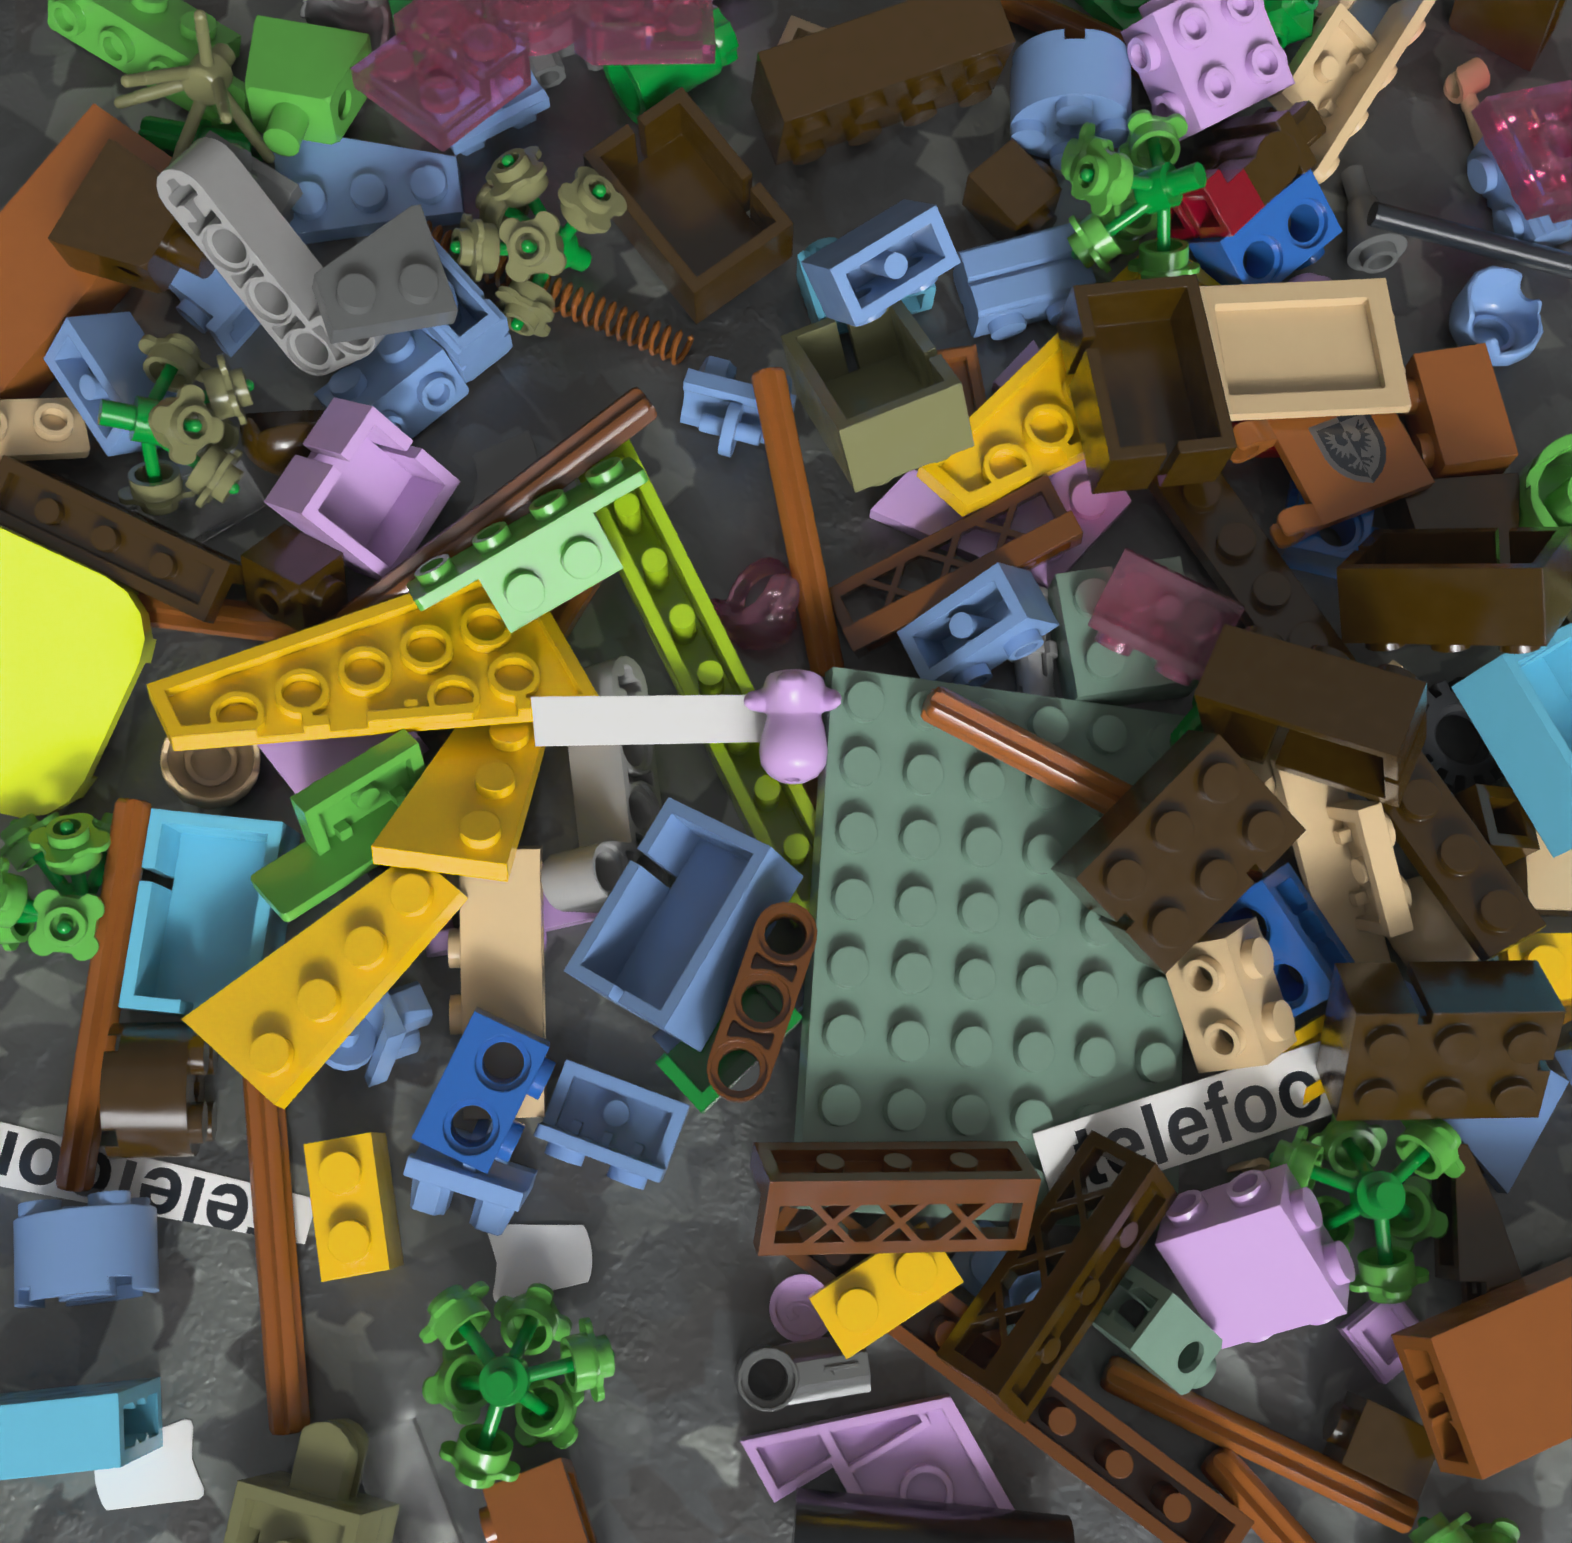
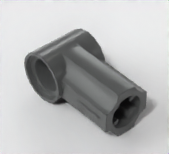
[734,1336,871,1412]

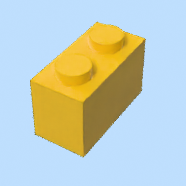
[303,1132,404,1282]

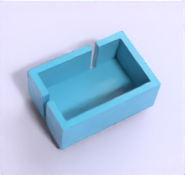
[1451,623,1572,858]
[118,808,301,1017]

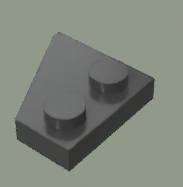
[312,204,458,344]

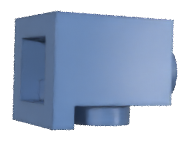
[168,268,261,357]

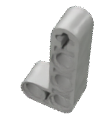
[156,137,386,376]
[541,656,670,913]

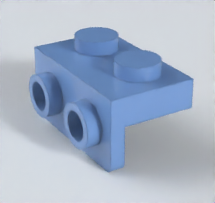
[314,329,469,446]
[533,1059,690,1190]

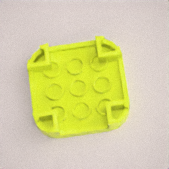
[0,526,157,818]

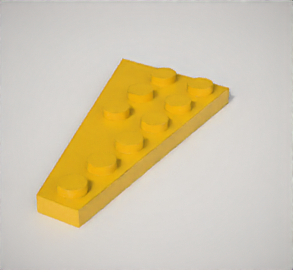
[916,238,1220,517]
[146,579,598,751]

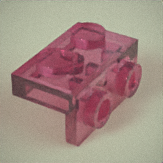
[1087,547,1245,686]

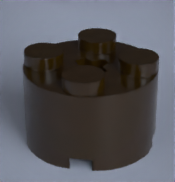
[100,1021,218,1159]

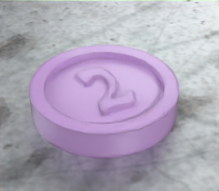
[769,1273,828,1342]

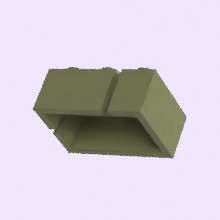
[780,300,975,493]

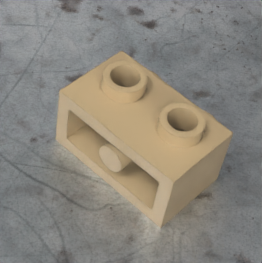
[1166,917,1297,1073]

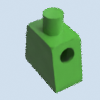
[245,15,376,157]

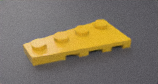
[371,722,546,882]
[181,866,468,1109]

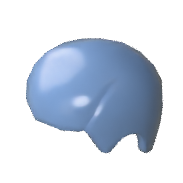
[1449,265,1544,366]

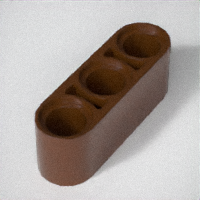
[707,901,818,1103]

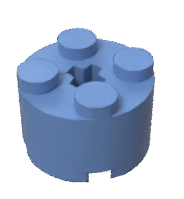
[1010,29,1132,170]
[13,1190,160,1308]

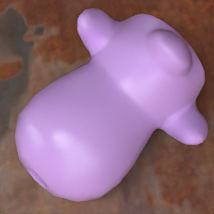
[744,669,842,784]

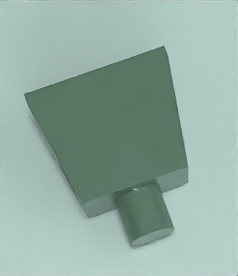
[1091,1265,1223,1395]

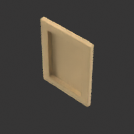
[1199,278,1412,421]

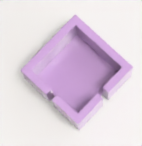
[264,397,461,580]

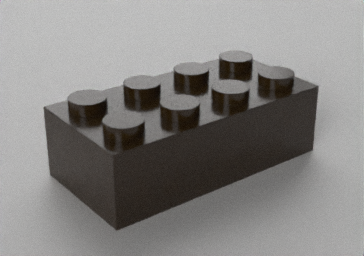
[751,0,1016,166]

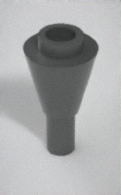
[1340,165,1408,273]

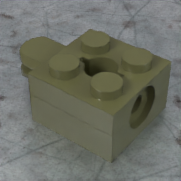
[223,1418,400,1543]

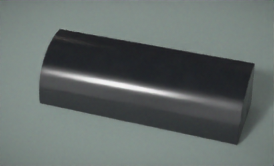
[791,1488,1075,1543]

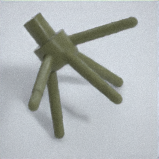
[114,9,275,165]

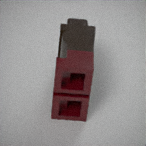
[1170,101,1326,239]

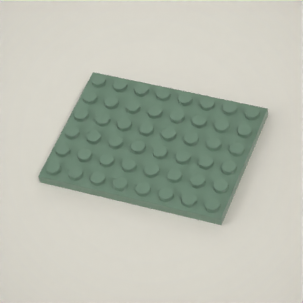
[790,667,1186,1231]

